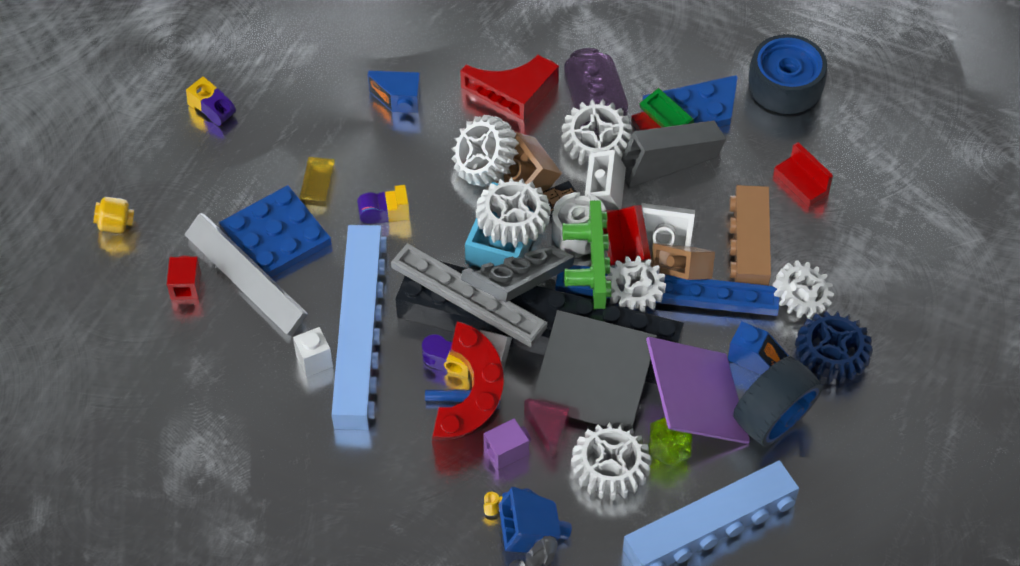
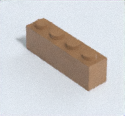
[729,185,771,286]

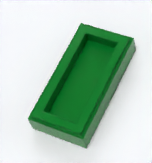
[639,88,694,128]

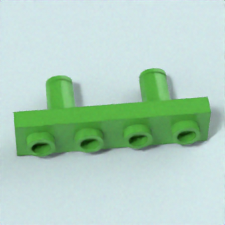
[562,200,611,309]

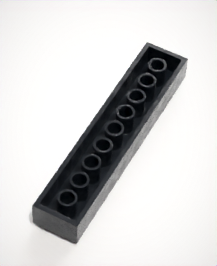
[395,261,684,384]

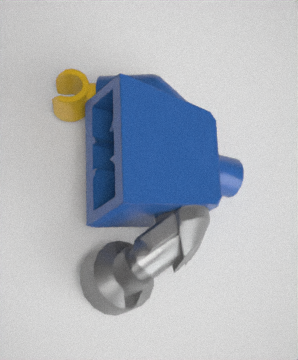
[484,486,572,566]

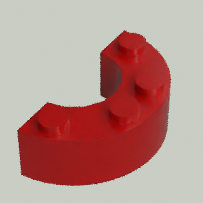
[432,321,504,441]

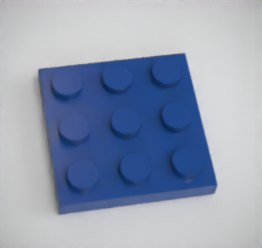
[219,185,332,278]

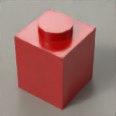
[167,255,201,300]

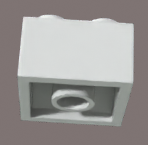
[641,203,695,263]

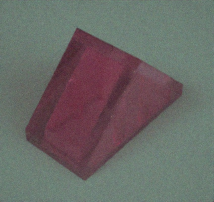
[524,398,569,460]

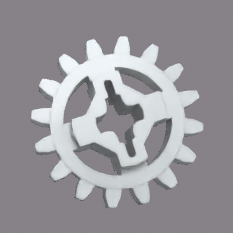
[605,256,666,313]
[773,260,834,319]

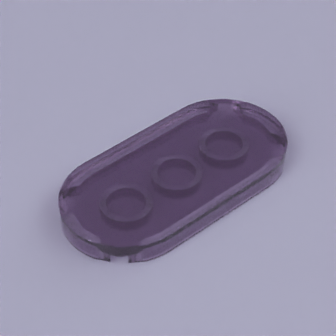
[564,48,628,130]

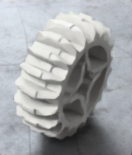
[561,99,632,165]
[451,115,519,187]
[476,177,551,247]
[571,422,651,501]

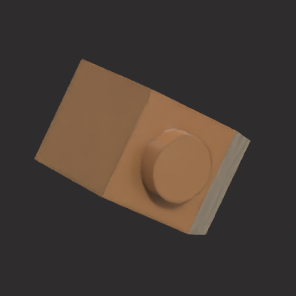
[651,243,715,280]

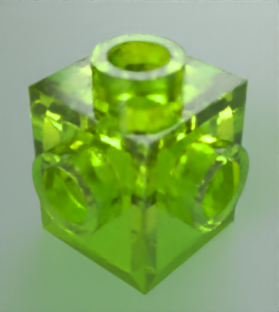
[649,418,692,466]

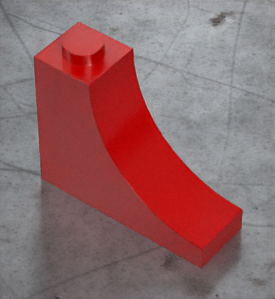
[460,55,559,121]

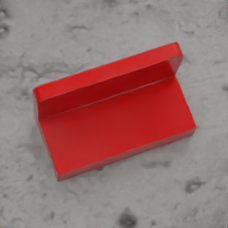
[774,142,833,207]
[603,205,651,266]

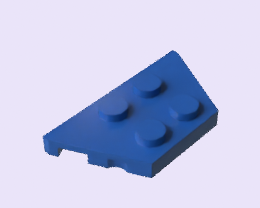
[642,75,738,127]

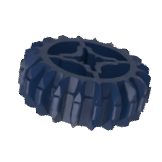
[795,311,873,384]

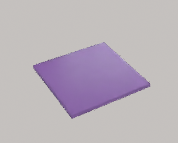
[646,337,750,444]

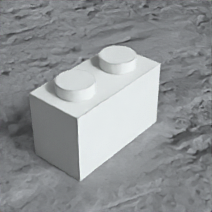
[585,150,626,210]

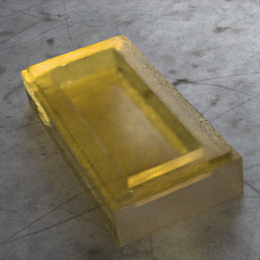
[299,157,335,207]

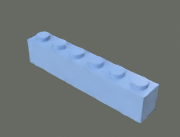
[623,460,799,566]

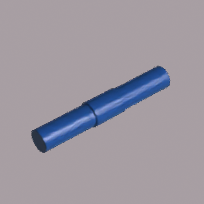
[425,389,500,402]

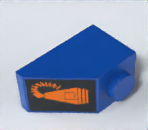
[368,71,421,113]
[728,321,789,375]

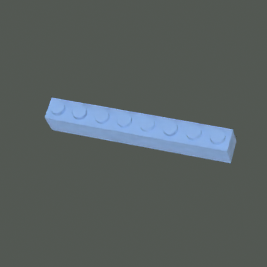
[332,225,387,430]

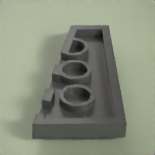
[461,246,575,302]

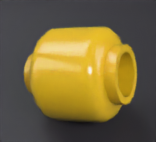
[93,197,134,234]

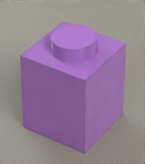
[484,418,531,470]

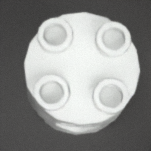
[552,192,606,258]

